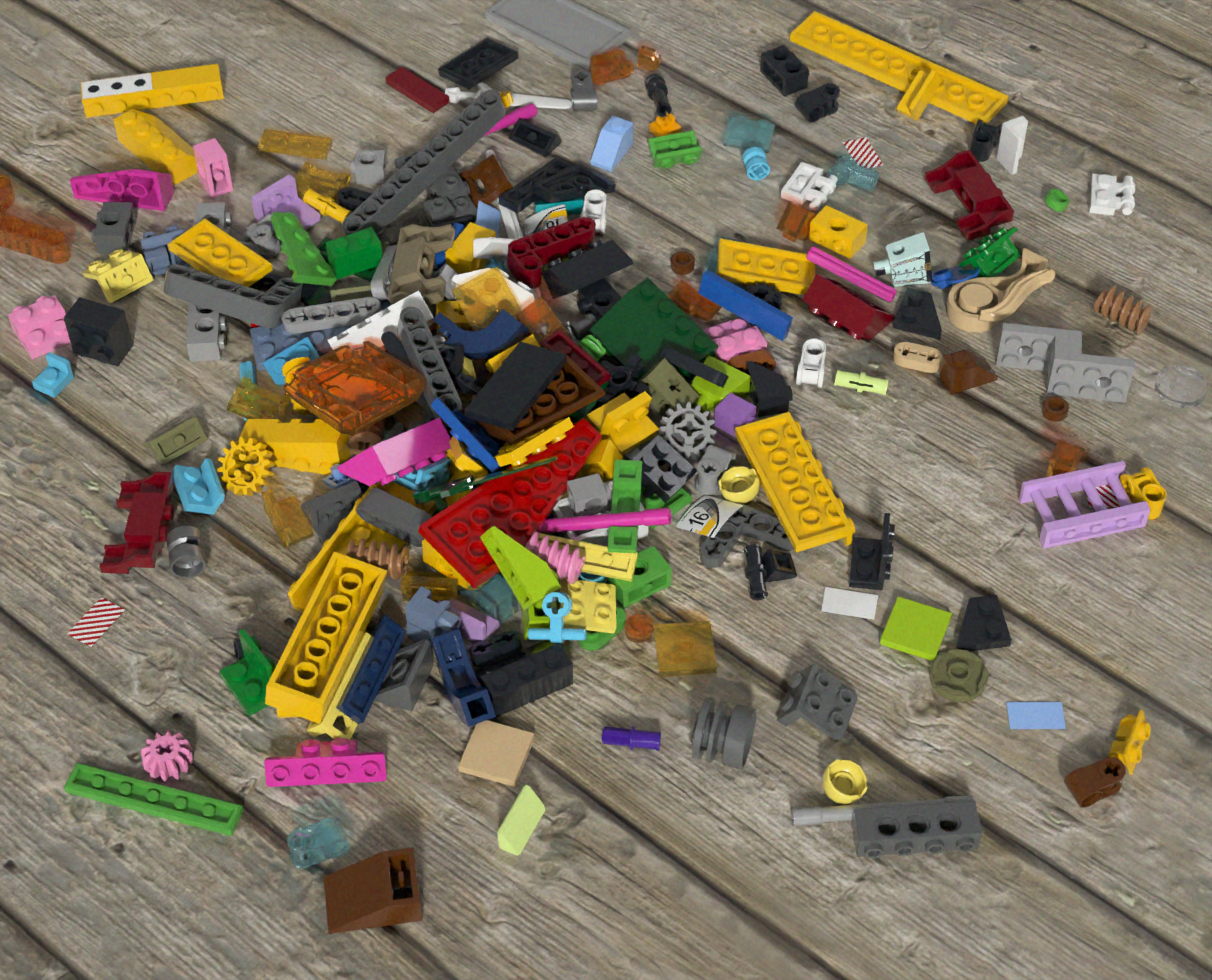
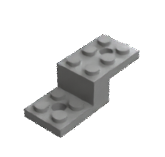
[996,323,1135,403]

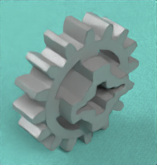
[658,402,717,460]

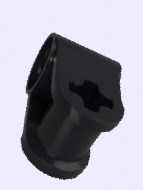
[795,83,840,123]
[970,119,1002,162]

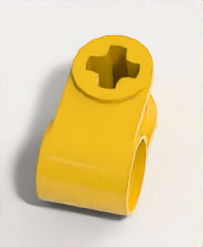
[1120,467,1167,520]

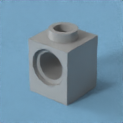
[351,150,387,184]
[567,473,611,517]

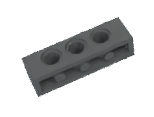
[851,801,982,858]

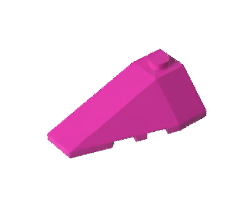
[70,169,174,211]

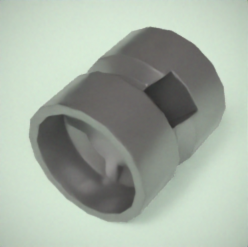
[166,526,206,579]

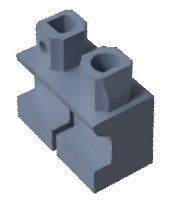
[141,225,191,276]
[405,586,462,650]

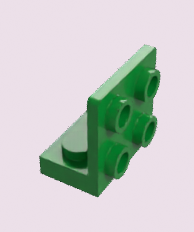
[219,628,276,716]

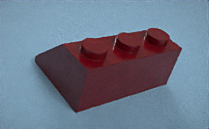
[802,274,895,340]

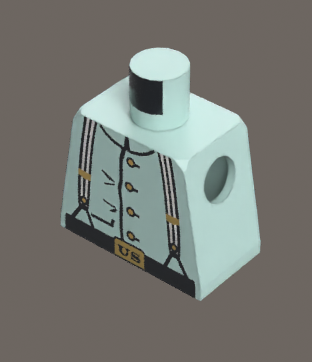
[873,232,932,287]

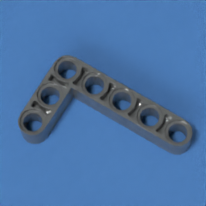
[163,264,303,328]

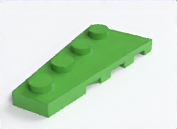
[270,211,337,286]

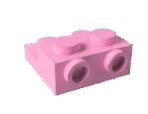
[8,295,70,359]
[703,318,767,363]

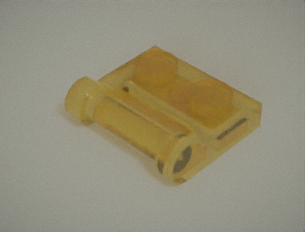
[295,163,351,201]
[226,376,291,421]

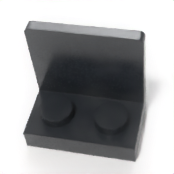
[849,513,895,591]

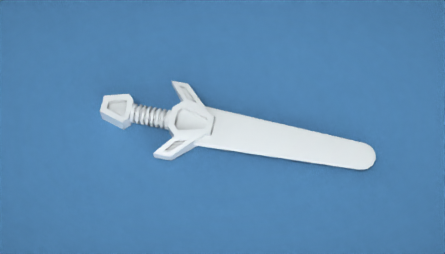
[445,83,572,109]

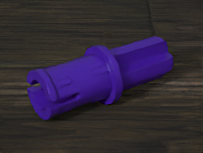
[602,726,661,751]

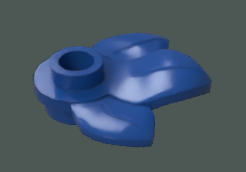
[931,266,980,289]

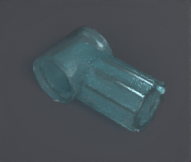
[828,154,880,192]

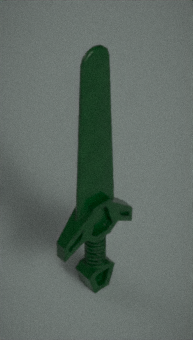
[413,456,558,505]

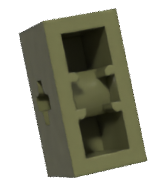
[637,358,700,422]

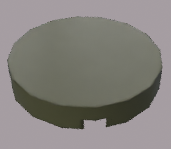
[929,649,988,702]

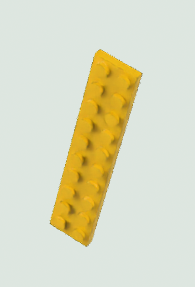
[790,11,1009,124]

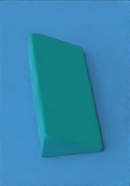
[533,198,584,215]

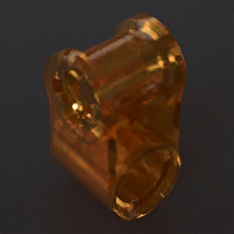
[589,49,634,85]

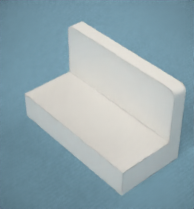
[997,116,1028,175]

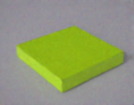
[880,596,952,661]

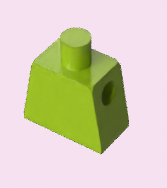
[691,355,751,414]

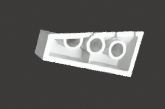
[328,290,434,369]

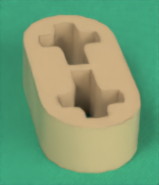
[893,342,942,373]

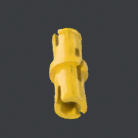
[303,189,351,224]

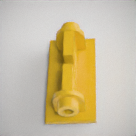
[1107,710,1151,775]

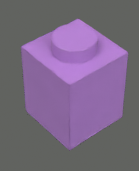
[714,392,757,437]

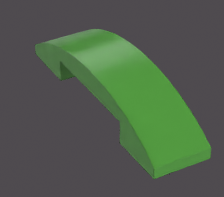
[608,460,642,553]

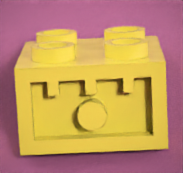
[82,249,154,303]
[556,578,616,644]

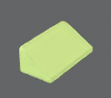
[497,785,545,856]

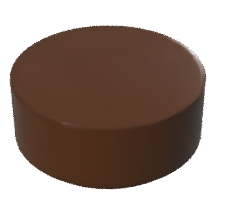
[670,251,695,275]
[1041,396,1069,422]

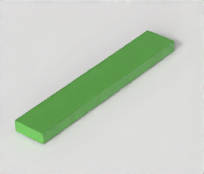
[64,763,244,836]

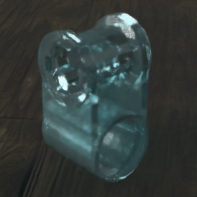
[287,817,350,868]

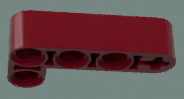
[508,217,596,289]

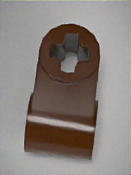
[1064,757,1126,808]

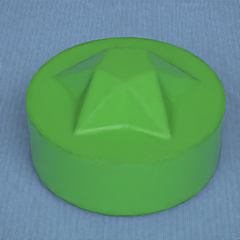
[1044,189,1070,212]

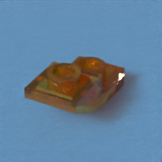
[668,280,722,322]

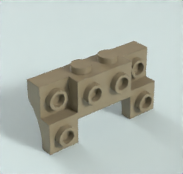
[387,224,455,306]

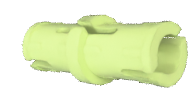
[834,369,889,396]

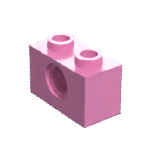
[193,138,233,199]

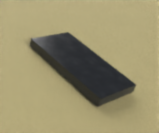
[465,341,567,431]

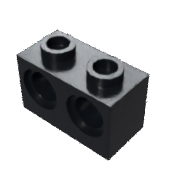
[760,45,810,97]

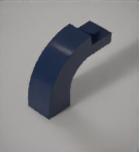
[433,309,529,359]
[430,628,496,727]

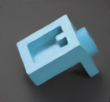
[32,352,74,398]

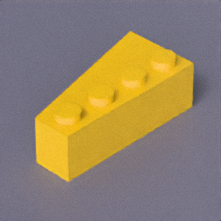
[237,419,352,476]

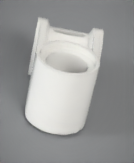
[581,190,607,235]
[796,338,826,388]

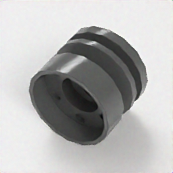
[692,697,757,770]

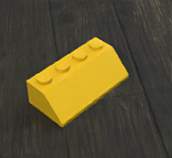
[113,109,198,186]

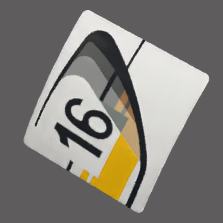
[524,204,568,236]
[676,495,743,538]

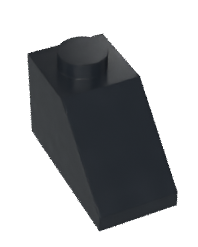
[745,361,793,417]

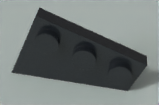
[532,164,616,203]

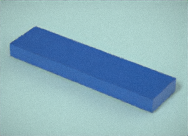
[698,270,793,341]

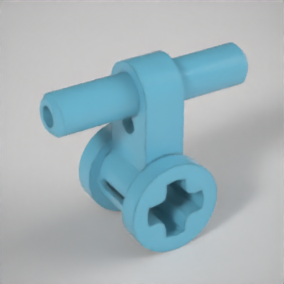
[528,592,586,643]

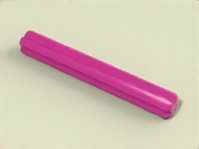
[806,247,897,302]

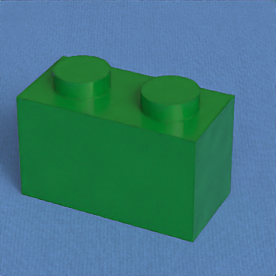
[325,227,383,279]

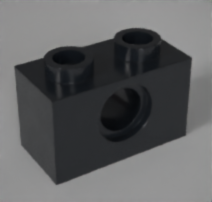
[577,278,622,322]

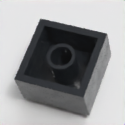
[64,297,133,366]

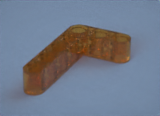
[0,175,71,264]

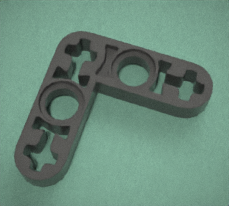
[700,503,794,568]

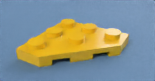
[495,417,574,467]

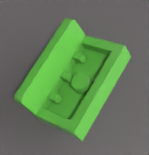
[647,130,702,169]

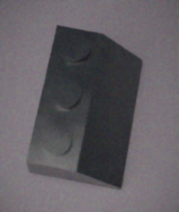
[542,239,634,299]
[473,640,573,718]

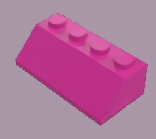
[337,418,451,486]

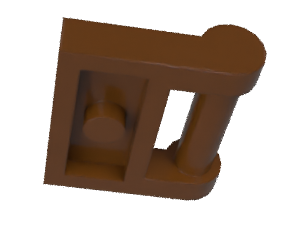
[460,154,513,209]

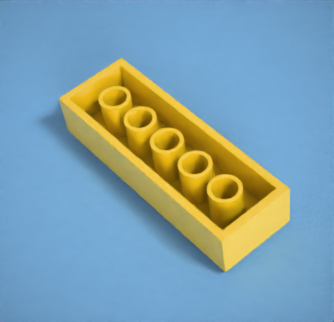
[265,551,387,724]

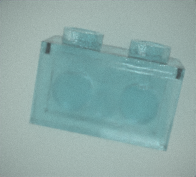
[723,116,776,154]

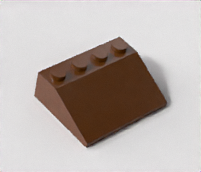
[471,350,605,445]

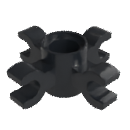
[598,353,651,405]

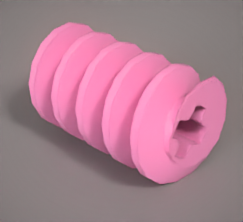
[525,531,586,584]

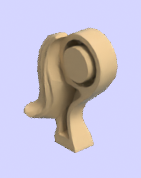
[946,248,1055,333]

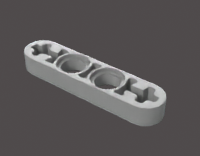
[371,244,397,301]
[281,297,382,334]

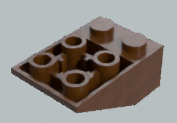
[324,847,423,934]

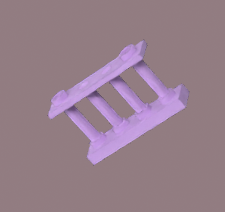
[1019,461,1150,549]

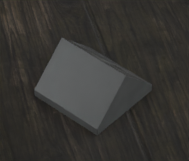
[374,639,433,711]

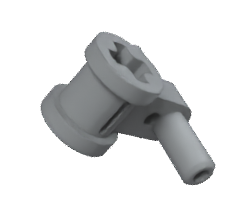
[236,213,281,258]

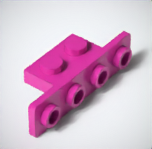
[264,738,387,787]

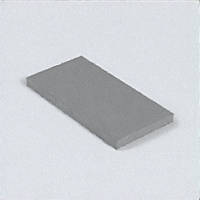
[485,0,630,71]

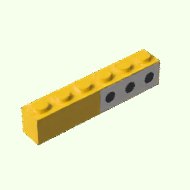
[80,64,224,118]

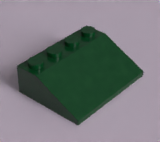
[588,278,719,382]

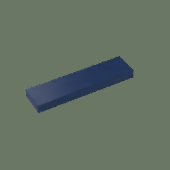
[336,615,407,724]

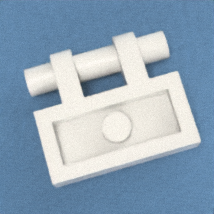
[781,162,838,211]
[1089,174,1135,216]

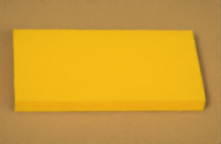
[168,219,273,287]
[716,238,816,295]

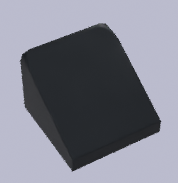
[762,549,797,582]

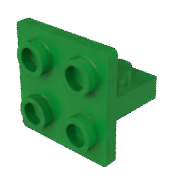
[958,226,1021,278]

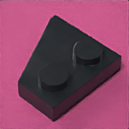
[893,287,942,340]

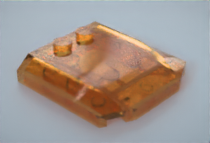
[283,341,426,436]

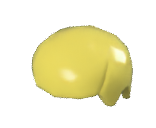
[718,466,760,504]
[822,759,867,805]

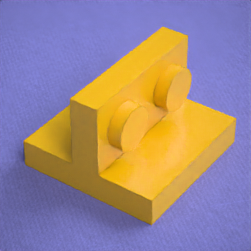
[585,391,659,456]

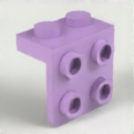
[251,174,321,235]

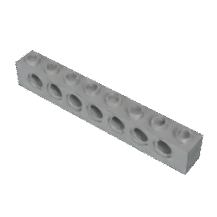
[186,202,232,362]

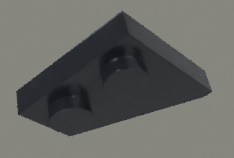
[956,595,1012,652]

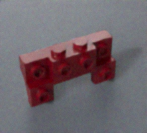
[924,150,1014,241]
[99,472,174,574]

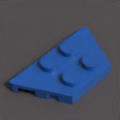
[430,398,504,473]

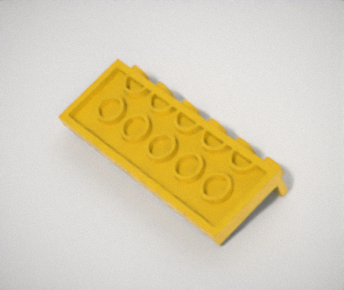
[735,412,855,553]
[288,481,437,613]

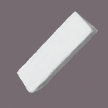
[473,237,517,260]

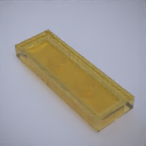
[258,129,333,160]

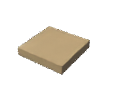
[458,720,535,787]

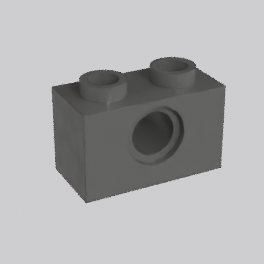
[92,202,136,253]

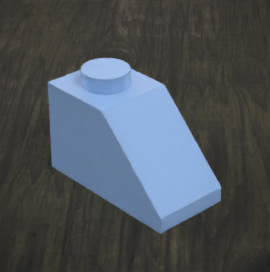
[591,116,633,172]

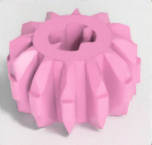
[141,730,193,783]

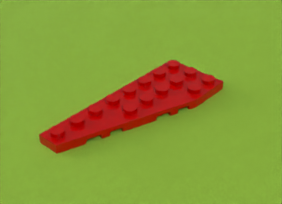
[418,419,602,589]

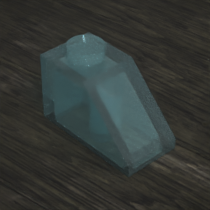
[460,574,518,624]

